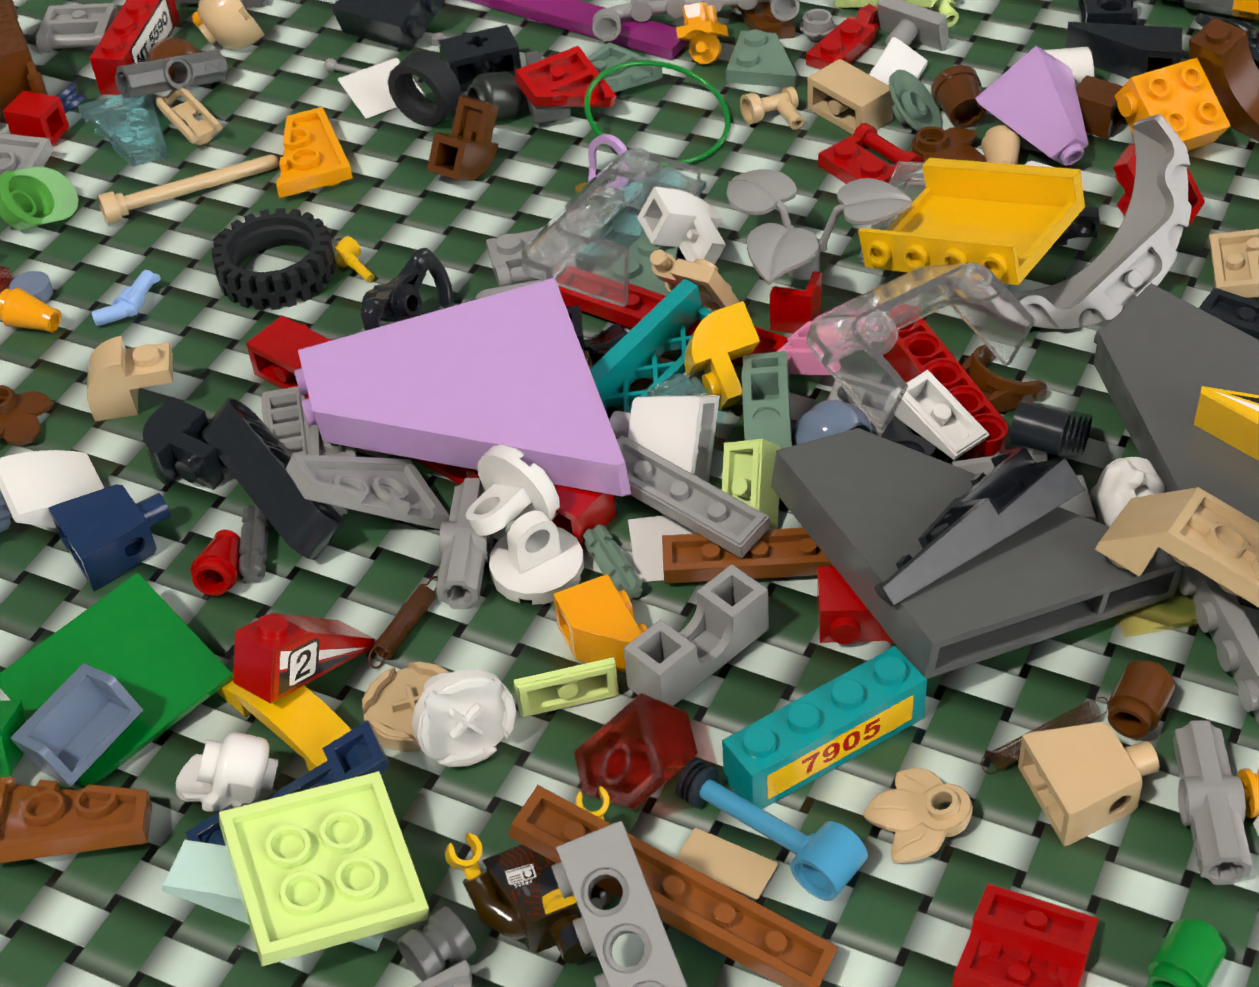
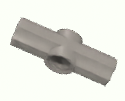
[436,478,493,609]
[1173,720,1253,885]

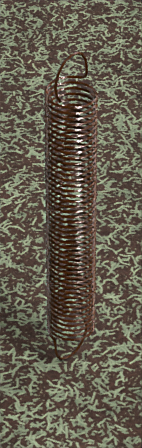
[982,697,1108,774]

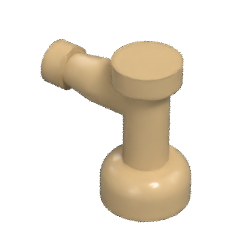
[740,86,804,130]

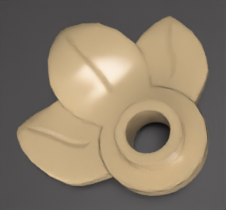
[863,768,973,863]

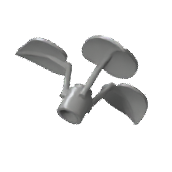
[727,169,912,285]

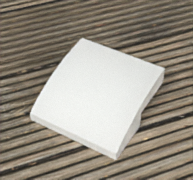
[0,450,104,528]

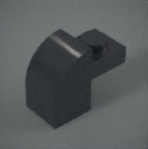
[143,397,225,490]

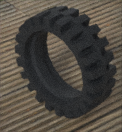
[211,208,336,310]

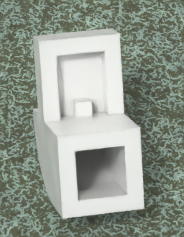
[637,186,726,265]

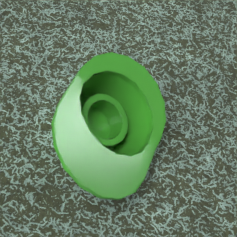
[0,167,79,231]

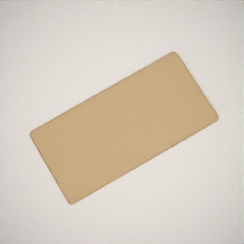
[675,828,778,899]

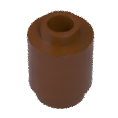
[1107,660,1175,739]

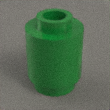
[1147,919,1227,987]

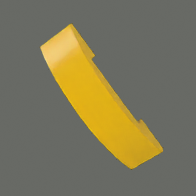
[216,671,351,772]

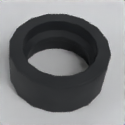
[388,51,461,126]

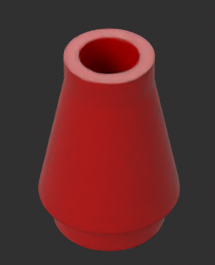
[190,529,240,596]

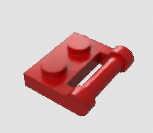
[818,123,923,187]

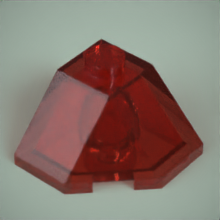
[574,693,698,810]

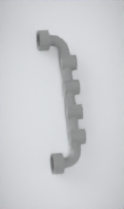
[592,0,800,41]

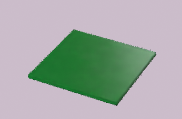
[0,572,233,788]

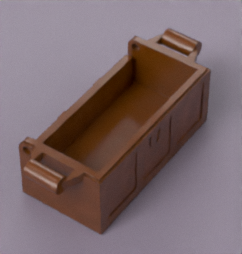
[0,0,48,123]

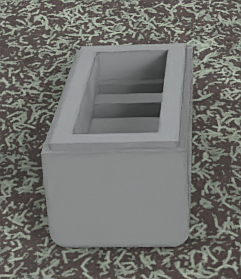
[261,386,310,456]

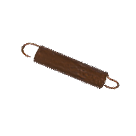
[369,576,438,669]

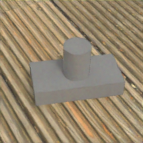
[877,0,949,51]

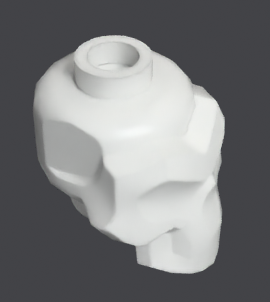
[1089,457,1165,527]
[176,732,278,812]

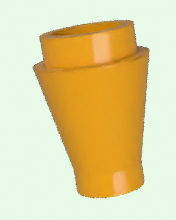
[0,288,61,333]

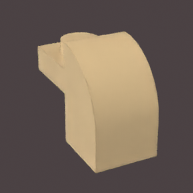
[87,336,173,422]

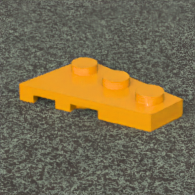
[276,107,353,198]

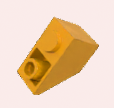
[553,574,647,673]

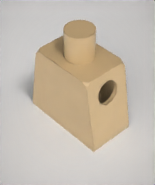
[1018,722,1159,846]

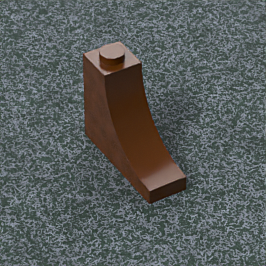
[1189,17,1259,141]

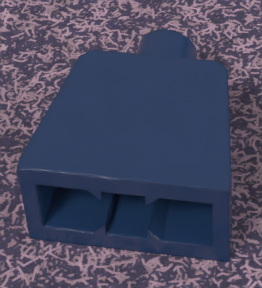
[48,484,171,591]

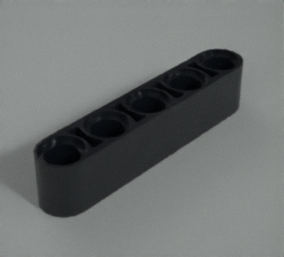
[202,397,344,560]
[1009,400,1093,456]

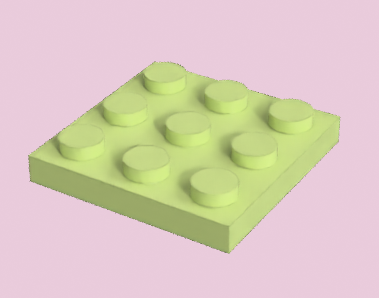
[219,772,429,966]

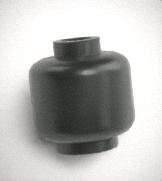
[467,72,524,121]

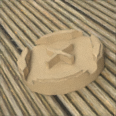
[362,662,450,752]

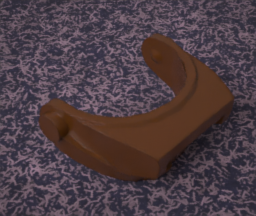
[961,342,1047,412]

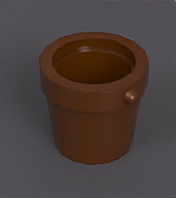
[931,65,986,128]

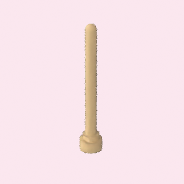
[97,154,279,225]

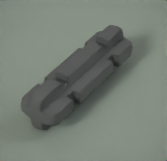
[237,505,269,583]

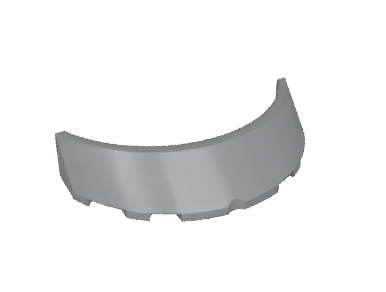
[960,114,1192,329]

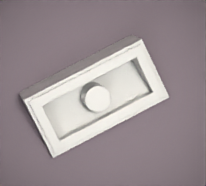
[869,37,927,103]

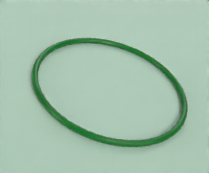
[584,60,731,166]

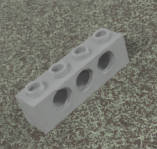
[552,821,687,987]

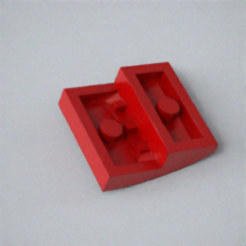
[952,883,1099,987]

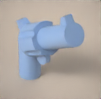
[92,270,161,327]

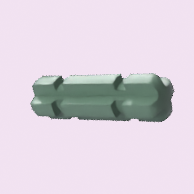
[583,525,642,600]

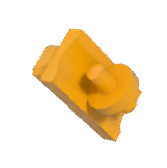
[676,2,728,64]

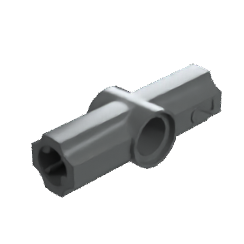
[115,49,228,99]

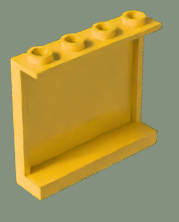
[858,158,1085,285]

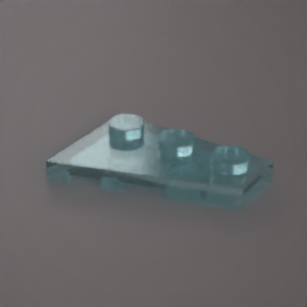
[78,94,169,167]

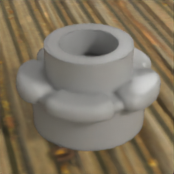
[800,9,835,41]

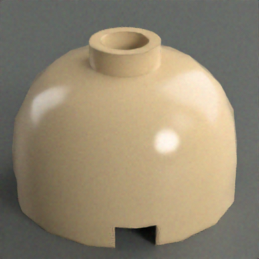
[198,0,265,50]

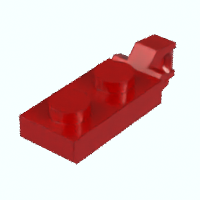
[806,4,880,70]

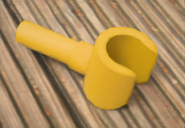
[334,236,375,283]

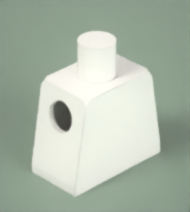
[610,395,720,482]

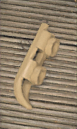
[156,88,223,145]

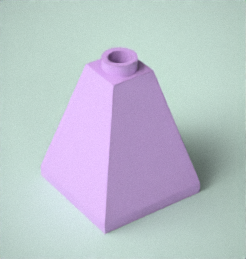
[975,46,1089,165]

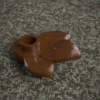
[912,126,987,163]
[0,385,54,446]

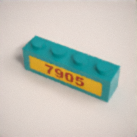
[722,646,927,809]

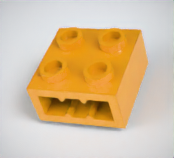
[1115,58,1230,151]

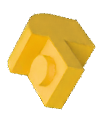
[684,301,760,410]

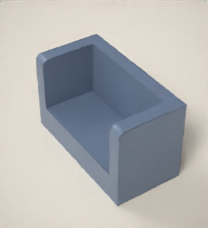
[10,663,143,787]

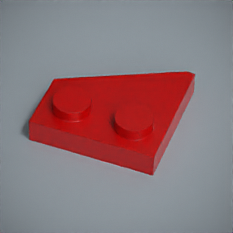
[514,46,617,107]

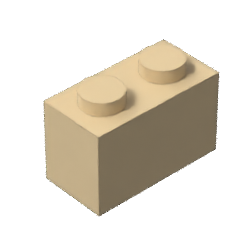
[808,59,893,134]

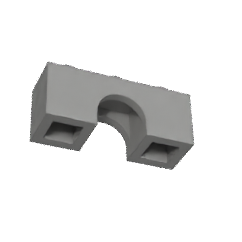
[624,564,769,714]

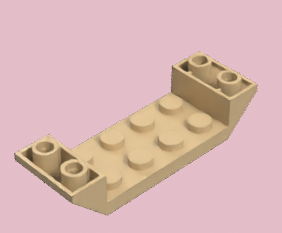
[1095,487,1259,607]

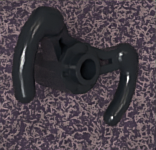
[360,248,454,331]

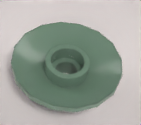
[889,69,942,132]

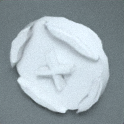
[466,445,560,536]
[489,510,584,605]
[411,669,516,767]

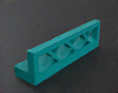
[590,279,712,440]

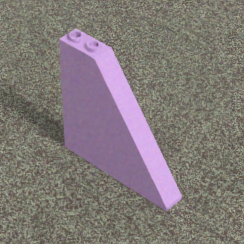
[294,277,631,496]

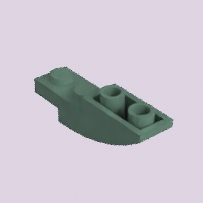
[742,351,792,449]

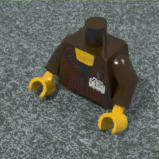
[445,786,614,963]

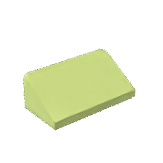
[721,439,781,529]
[513,657,619,717]

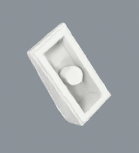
[887,370,990,460]

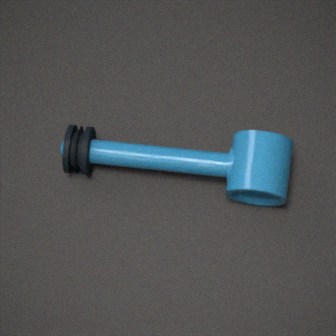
[676,759,868,901]

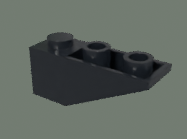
[1065,22,1182,79]

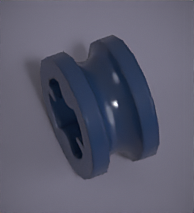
[56,82,87,114]

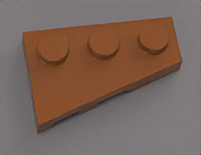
[0,777,152,863]

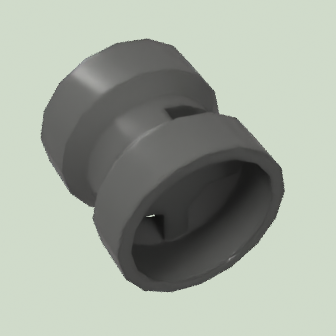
[397,906,476,982]

